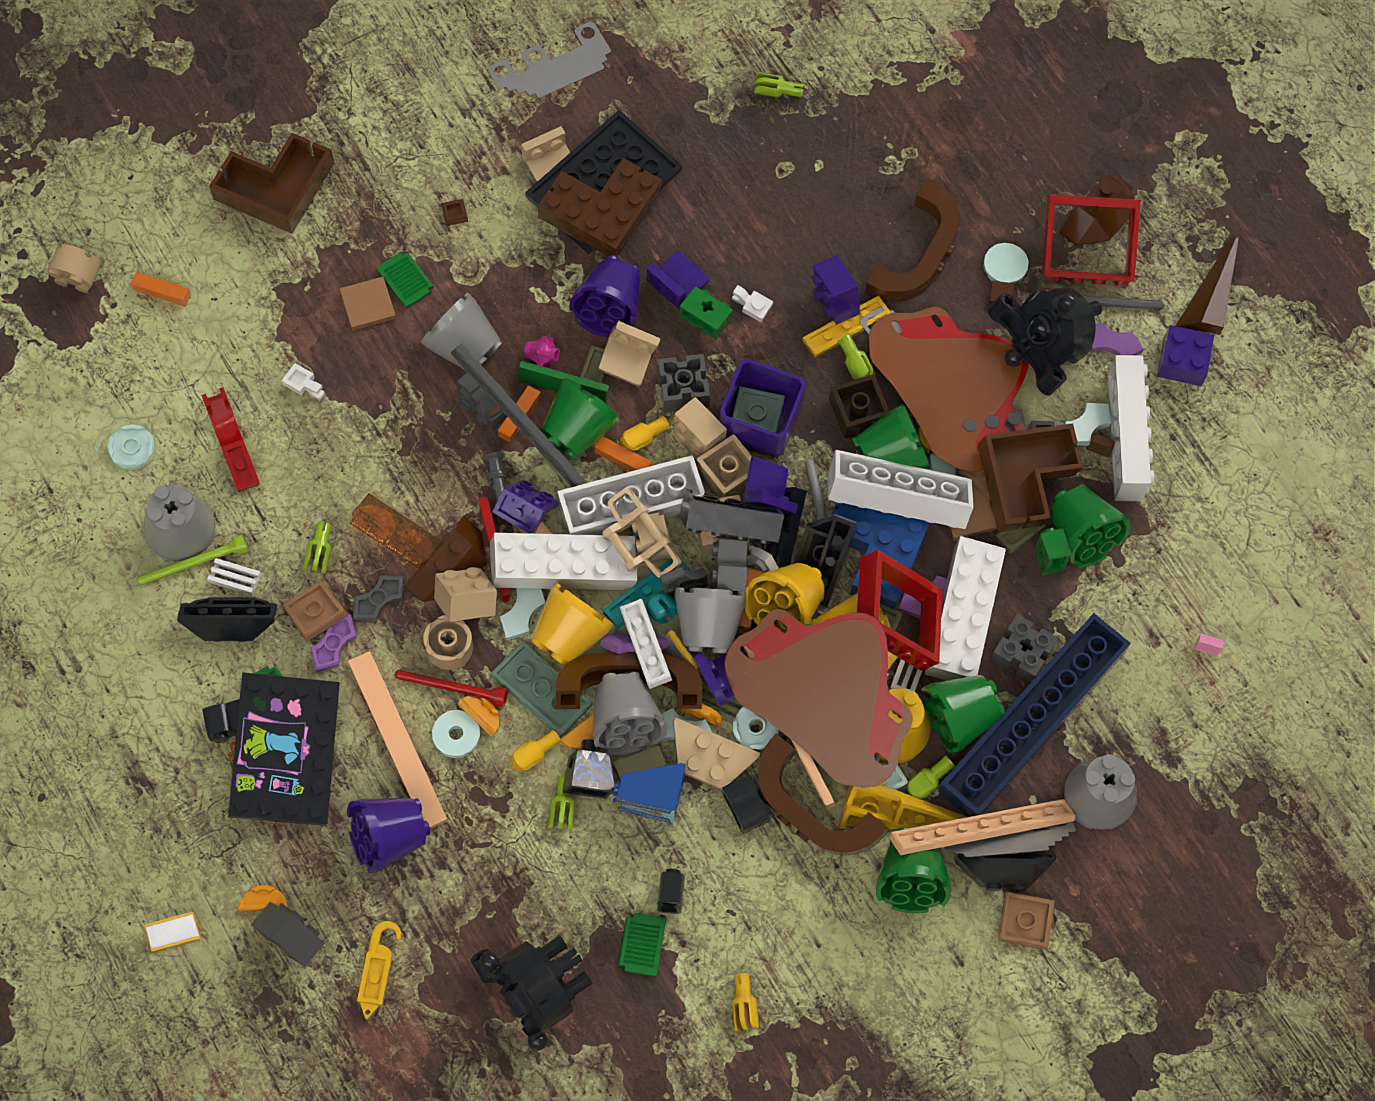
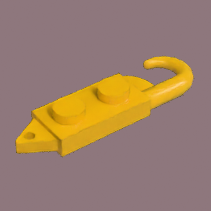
[357,921,401,1020]

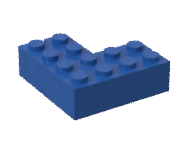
[831,502,930,609]

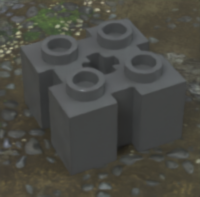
[658,354,710,412]
[457,372,510,430]
[990,614,1058,684]

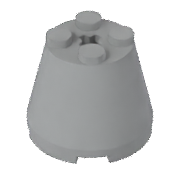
[420,292,502,370]
[143,485,216,561]
[675,588,746,654]
[592,672,666,756]
[1064,754,1137,830]

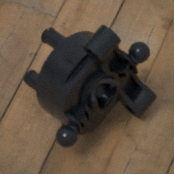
[988,287,1102,396]
[471,935,593,1051]

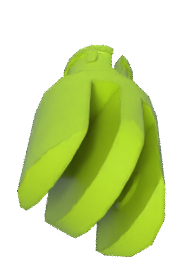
[754,72,803,98]
[838,335,875,380]
[302,522,332,574]
[548,776,575,831]

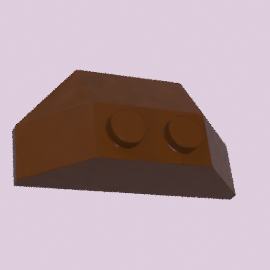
[1060,173,1135,246]
[404,516,487,602]

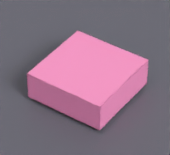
[1194,634,1224,656]

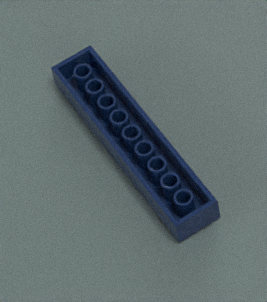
[938,613,1131,817]

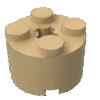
[47,244,101,293]
[632,511,672,562]
[423,615,473,670]

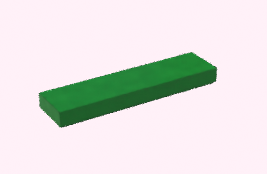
[518,361,609,404]

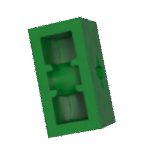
[679,286,733,340]
[1034,528,1072,576]

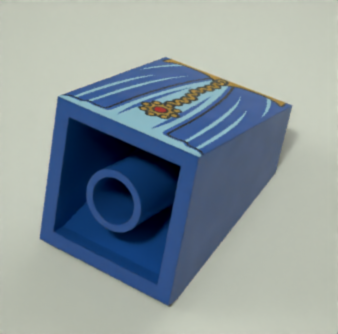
[613,763,686,824]

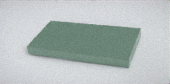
[490,641,593,738]

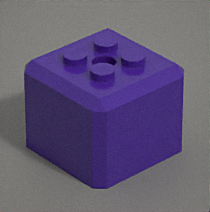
[719,358,806,457]

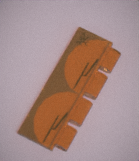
[350,493,442,569]

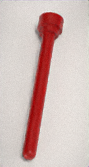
[394,670,508,708]

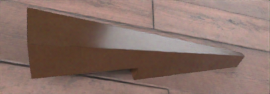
[1176,237,1239,335]

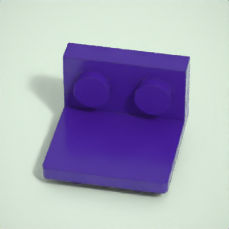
[647,251,709,309]
[743,457,798,514]
[492,480,559,534]
[694,646,749,706]

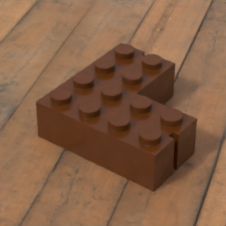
[209,133,334,234]
[538,158,662,257]
[978,423,1084,532]

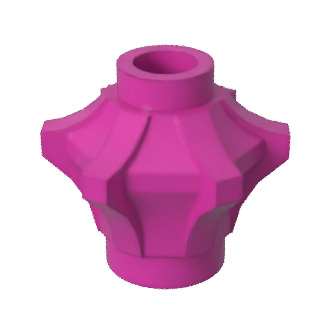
[524,336,560,369]

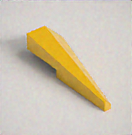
[839,784,967,829]

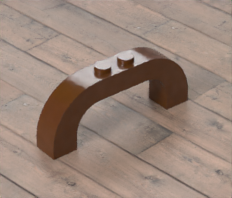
[865,178,960,302]
[556,653,702,709]
[758,734,890,855]

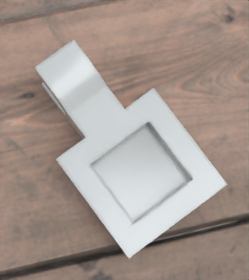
[732,285,773,323]
[281,363,325,401]
[746,545,778,573]

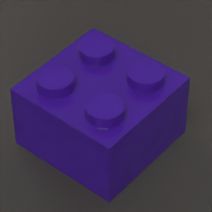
[812,255,860,325]
[1157,325,1214,387]

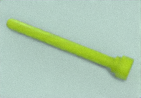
[137,534,249,585]

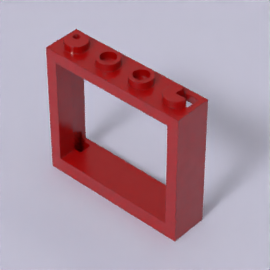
[1042,194,1141,286]
[857,550,943,671]

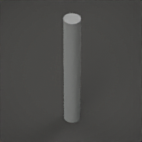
[805,460,827,520]

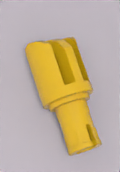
[620,416,669,452]
[510,730,561,772]
[732,973,759,1032]

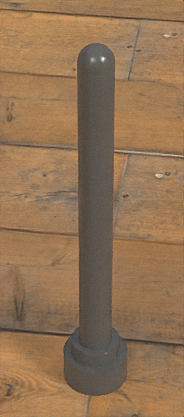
[1083,296,1164,310]

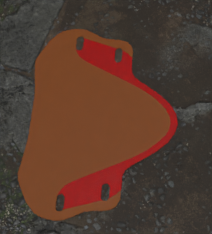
[869,307,1028,472]
[725,609,913,788]

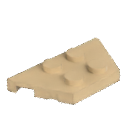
[673,717,761,790]

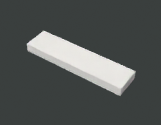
[620,599,672,689]

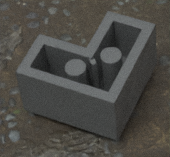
[710,537,748,592]
[251,902,324,967]

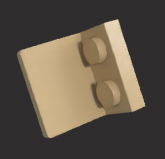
[521,126,570,182]
[598,321,660,387]

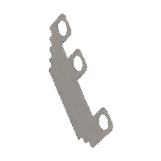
[488,22,611,98]
[944,822,1076,857]

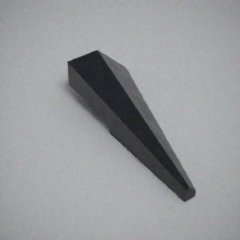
[762,487,807,568]

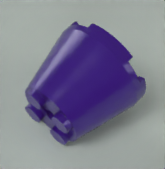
[569,255,640,337]
[347,798,430,874]

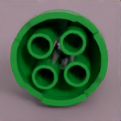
[540,378,620,461]
[852,404,931,469]
[1049,484,1131,568]
[921,675,1005,754]
[876,827,951,913]

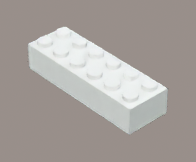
[1107,355,1154,501]
[828,450,974,529]
[557,455,705,535]
[490,533,637,590]
[925,536,1006,681]

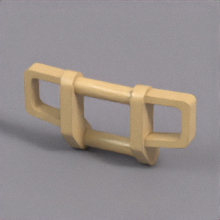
[602,488,681,578]

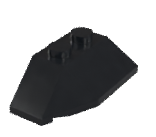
[793,514,857,607]
[177,597,277,642]
[955,853,1056,892]

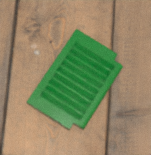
[376,253,434,309]
[618,913,666,977]

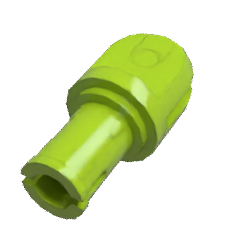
[907,755,955,799]

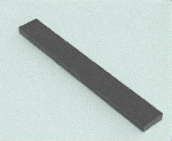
[451,344,587,487]

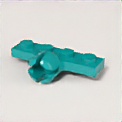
[603,556,691,629]

